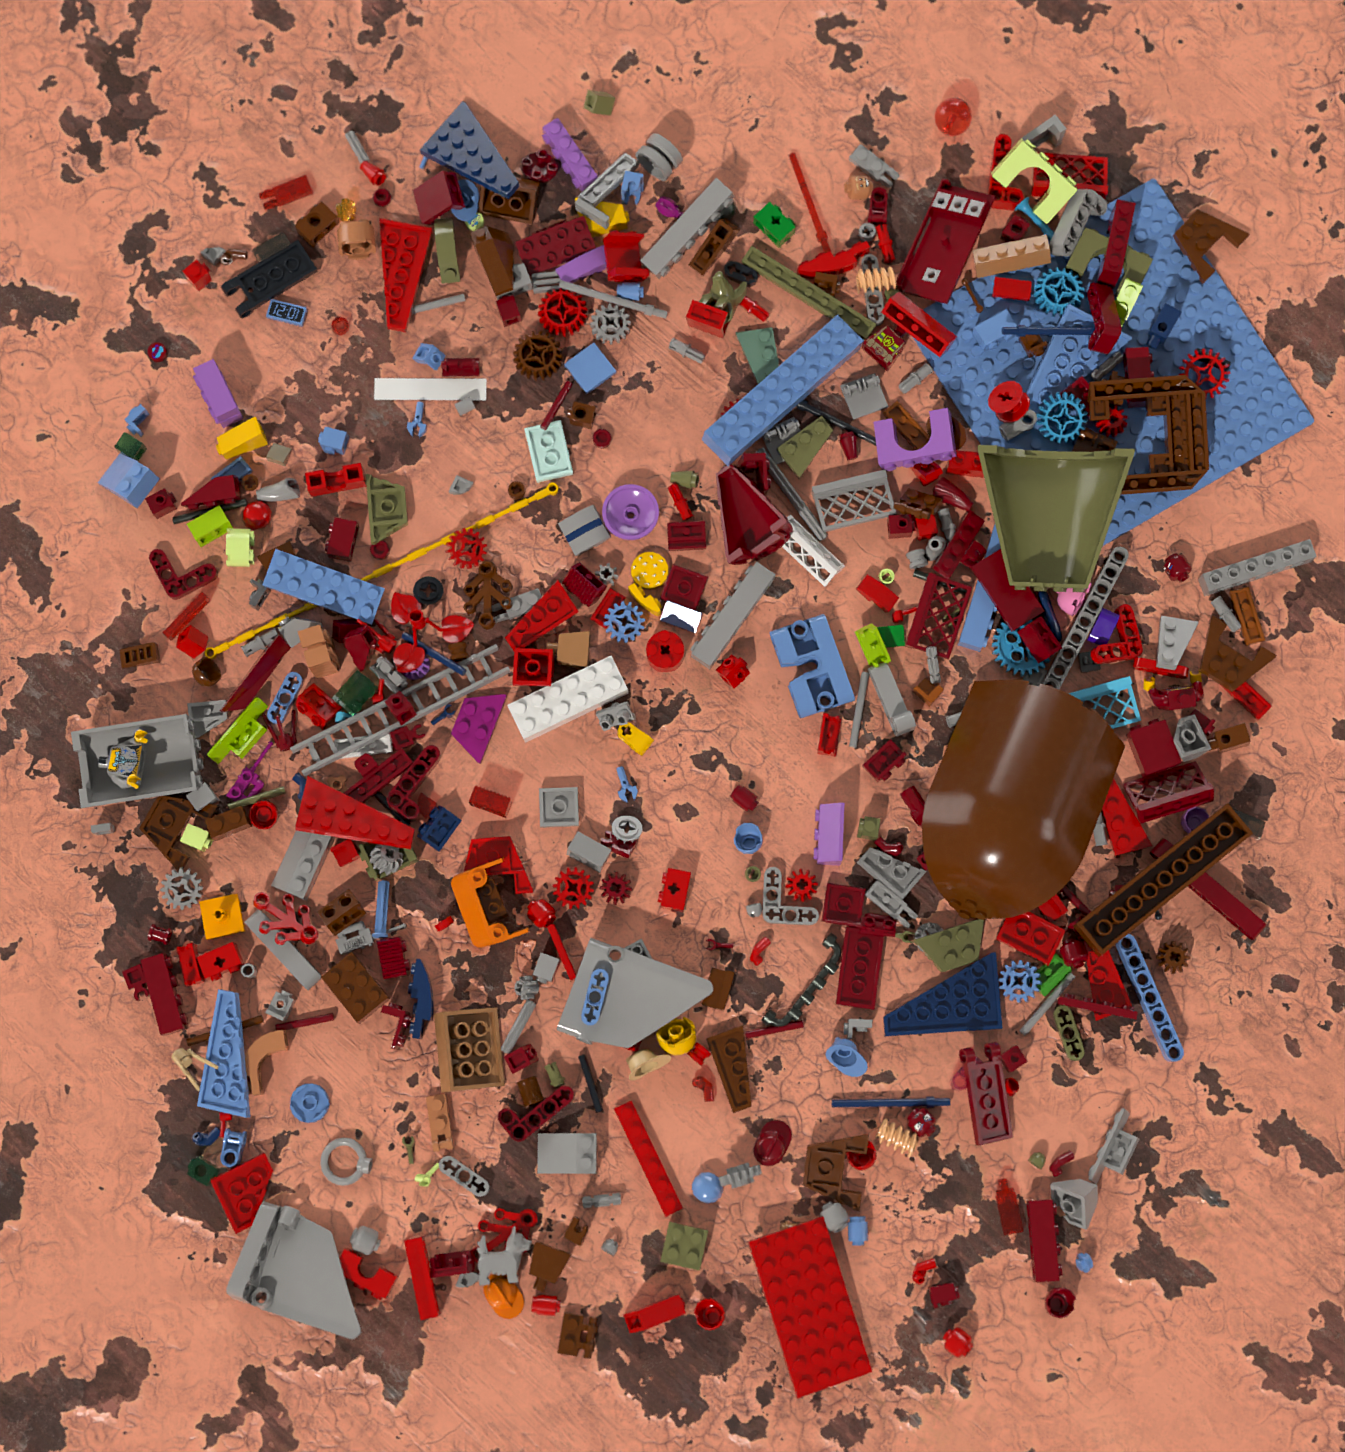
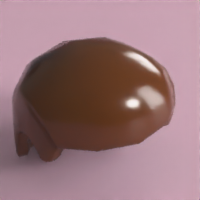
[192,657,222,687]

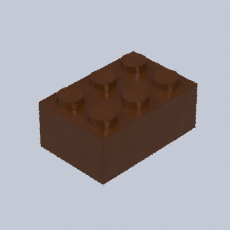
[321,952,390,1024]

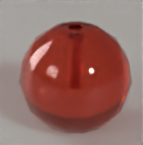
[934,97,972,136]

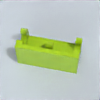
[187,505,233,547]
[855,623,891,667]

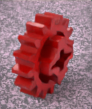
[445,528,487,569]
[552,867,594,910]

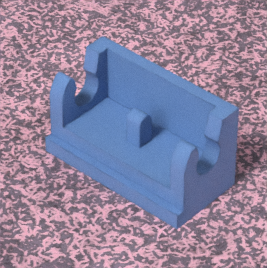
[621,171,644,205]

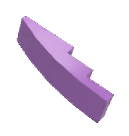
[555,245,607,283]

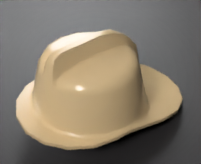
[626,1049,671,1081]

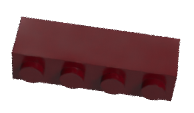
[140,953,188,1036]
[1026,1199,1062,1283]

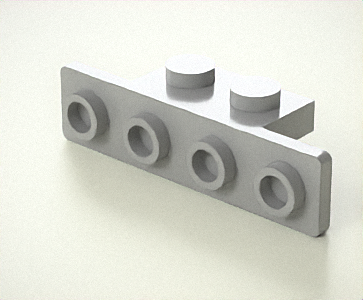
[1088,1108,1139,1184]

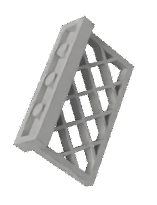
[812,470,897,532]

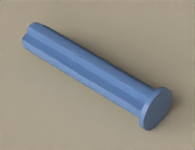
[372,880,390,939]

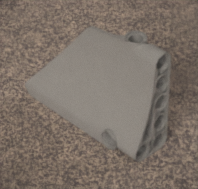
[557,938,713,1048]
[226,1201,361,1340]

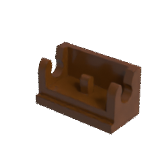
[563,1216,588,1247]

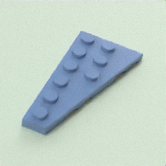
[197,989,251,1118]

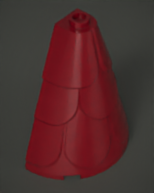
[716,464,793,565]

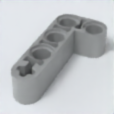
[1049,189,1107,257]
[868,662,916,737]

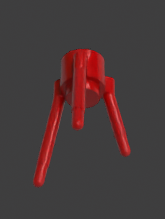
[357,619,397,654]

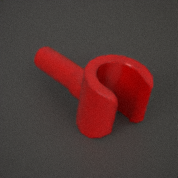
[892,607,917,623]
[372,678,384,705]
[219,1112,233,1138]

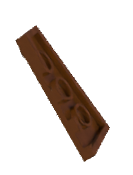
[706,1025,752,1113]

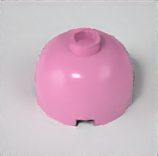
[1057,583,1092,616]

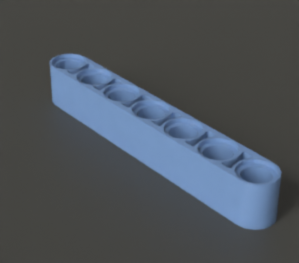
[1115,934,1184,1062]

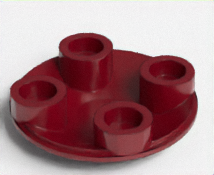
[521,149,558,183]

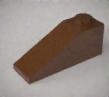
[689,219,740,276]

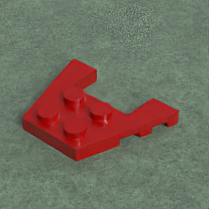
[464,836,533,894]

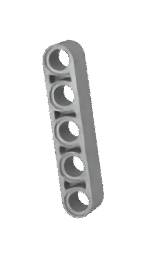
[245,909,322,991]

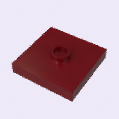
[660,564,708,611]
[821,883,865,923]

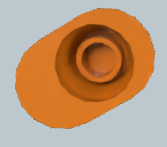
[483,1273,524,1319]

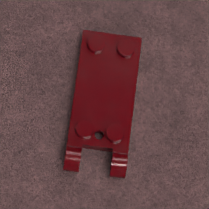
[959,1042,1013,1146]

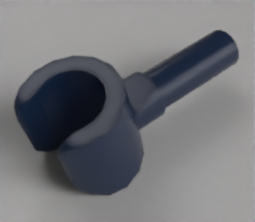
[431,704,455,725]

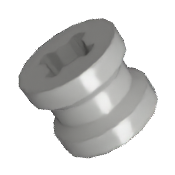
[906,549,928,570]

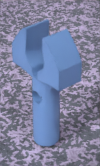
[407,402,427,438]
[616,766,638,803]

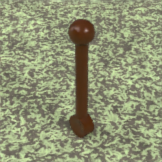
[961,278,983,313]

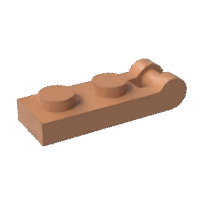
[426,1094,454,1152]

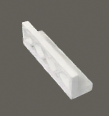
[782,515,845,587]

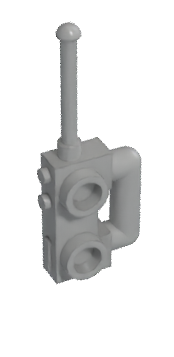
[336,921,406,955]

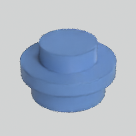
[1075,1253,1093,1273]

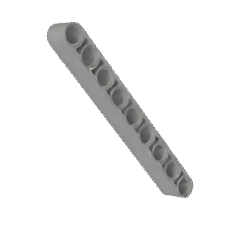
[1042,546,1129,689]

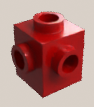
[716,654,750,689]

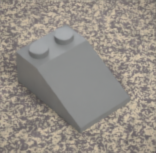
[537,1133,597,1174]

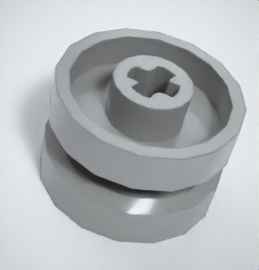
[635,133,683,181]

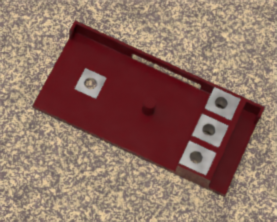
[896,178,996,304]

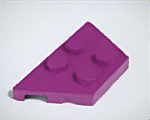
[451,694,507,764]

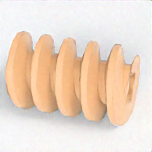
[856,267,896,294]
[875,1119,919,1158]

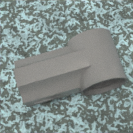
[999,409,1037,441]

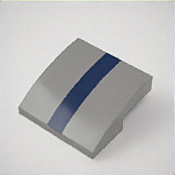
[558,505,611,556]

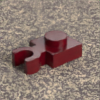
[389,724,425,751]
[600,831,637,859]
[122,964,150,1001]

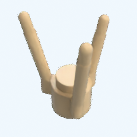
[171,1048,219,1091]

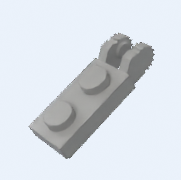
[849,144,900,188]
[492,588,542,623]
[865,880,918,929]

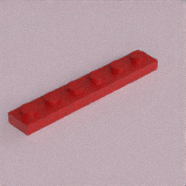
[614,1100,683,1217]

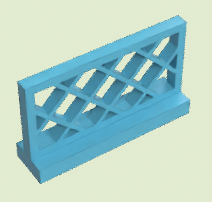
[1068,676,1141,729]

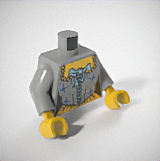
[98,730,148,789]

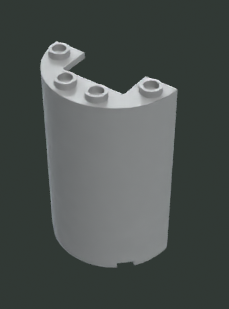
[71,714,204,808]

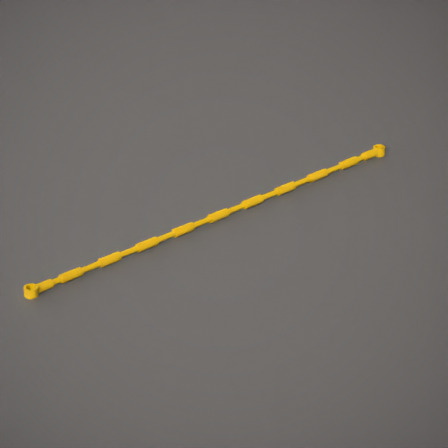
[204,483,559,660]

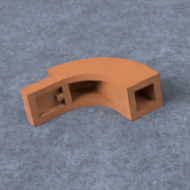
[245,1030,289,1096]

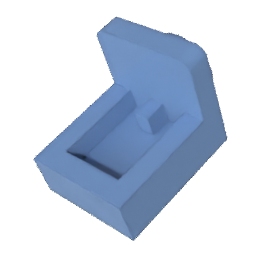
[124,404,150,437]

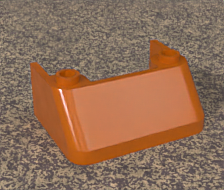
[451,857,530,948]

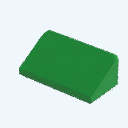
[877,625,905,648]

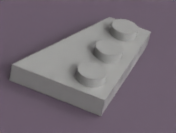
[1156,615,1199,670]
[857,847,926,900]

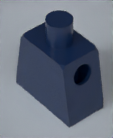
[1146,303,1182,350]

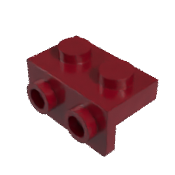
[862,739,907,782]

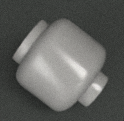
[820,1202,849,1233]
[350,1226,381,1255]

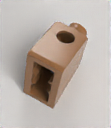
[546,631,591,670]

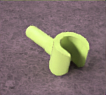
[415,1163,439,1187]

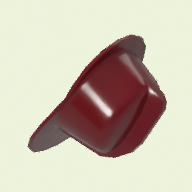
[753,1120,792,1166]

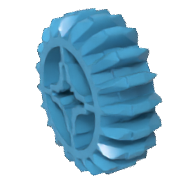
[1033,267,1085,318]
[1036,392,1088,443]

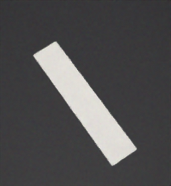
[374,378,486,400]

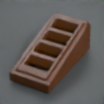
[119,642,160,669]

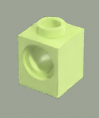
[180,824,213,852]

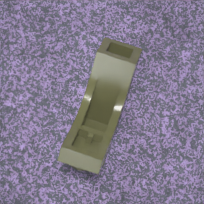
[434,217,460,284]

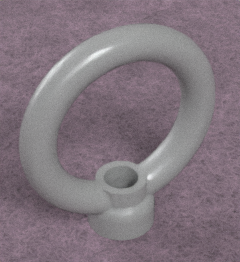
[320,1138,373,1186]

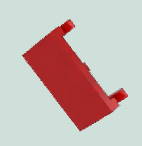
[817,713,841,757]
[176,943,205,987]

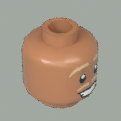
[844,175,873,200]

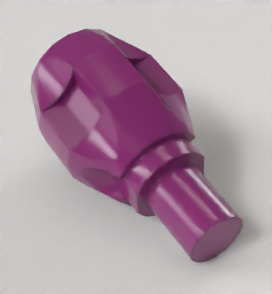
[655,196,683,219]

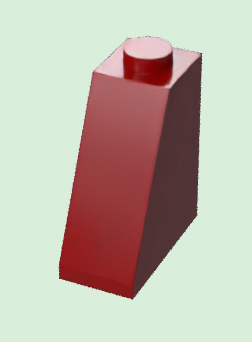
[623,1294,686,1333]

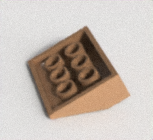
[434,1007,505,1093]

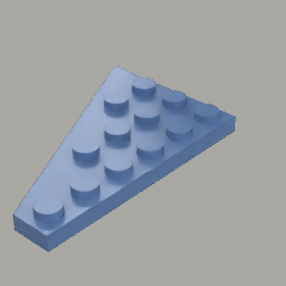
[1026,304,1132,414]

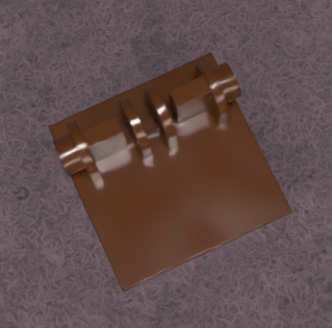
[1072,428,1118,452]

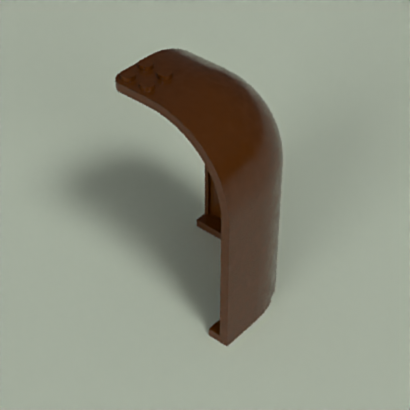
[922,679,1125,920]

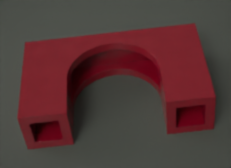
[1096,199,1136,289]

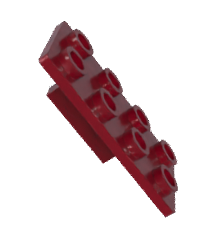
[515,215,596,276]

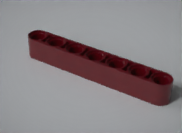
[1150,838,1266,941]

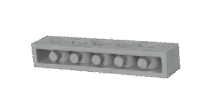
[1198,539,1317,597]

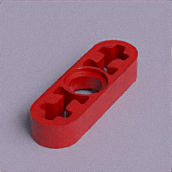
[1133,657,1189,679]

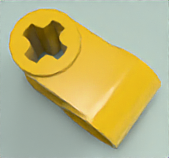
[617,722,654,756]

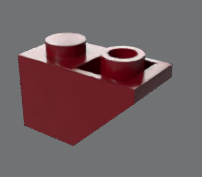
[342,625,377,672]

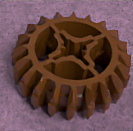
[513,331,563,381]

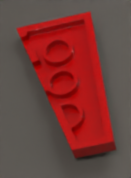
[504,580,579,652]

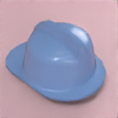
[451,179,479,221]
[825,1037,868,1077]

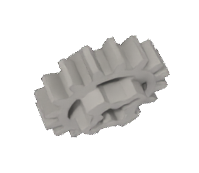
[590,303,631,345]
[160,867,204,910]
[718,1162,762,1189]

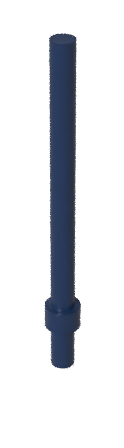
[1002,325,1095,337]
[832,1096,950,1108]

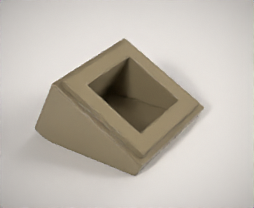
[266,443,292,466]

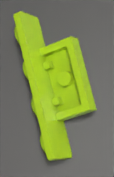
[207,697,268,764]

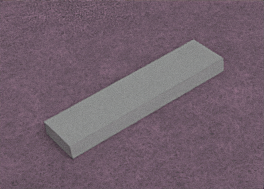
[578,153,639,207]

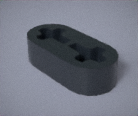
[724,261,758,287]

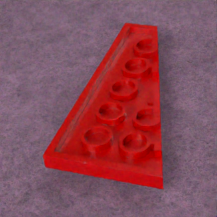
[379,218,433,333]
[295,776,415,849]

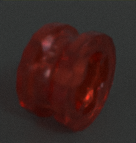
[332,317,349,335]

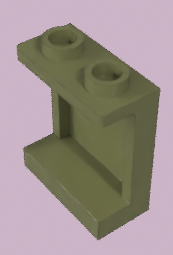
[358,842,418,881]

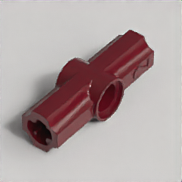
[900,785,926,828]

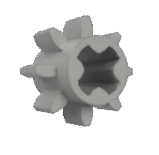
[595,563,619,586]
[515,976,539,1000]

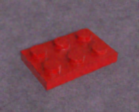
[995,912,1066,966]

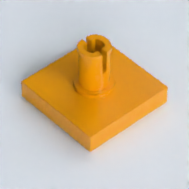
[199,893,246,940]

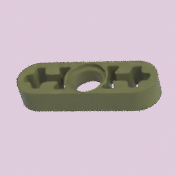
[1053,1005,1084,1061]

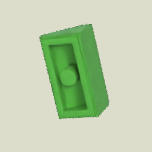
[1030,953,1072,997]

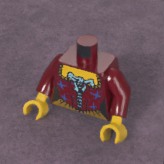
[1143,670,1204,710]

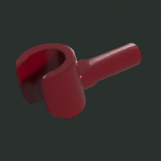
[706,939,733,951]

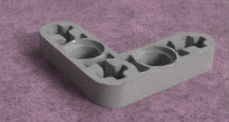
[762,867,819,925]

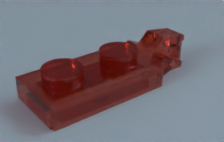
[995,1178,1024,1236]

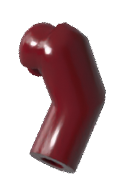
[874,837,904,856]

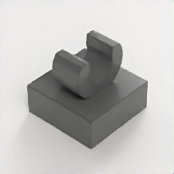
[1078,651,1101,673]

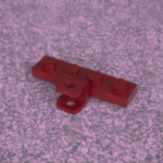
[932,510,987,579]
[343,748,413,803]

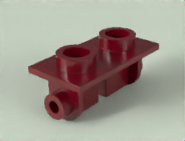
[441,358,480,377]

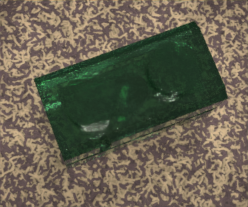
[332,670,378,716]

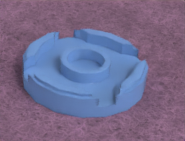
[290,1083,330,1123]

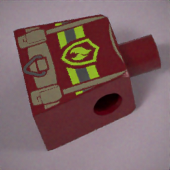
[862,325,907,372]

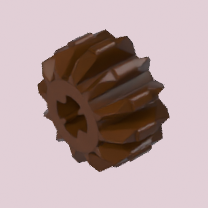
[1156,941,1191,974]

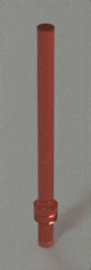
[788,153,831,253]

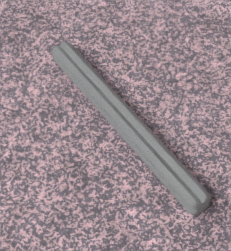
[756,448,827,541]

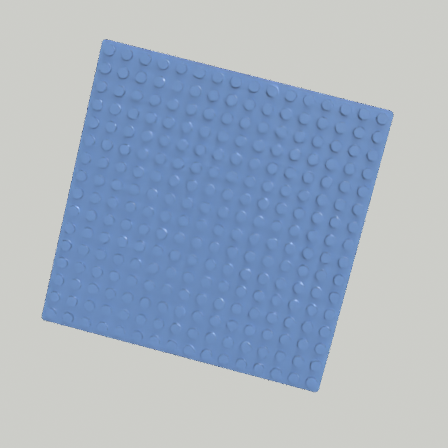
[912,179,1314,546]

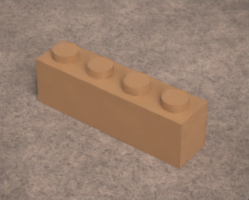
[973,234,1051,278]

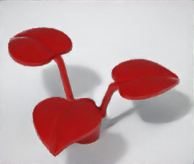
[391,592,474,673]

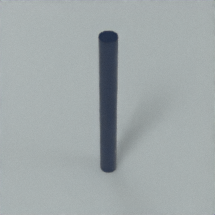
[401,632,467,676]

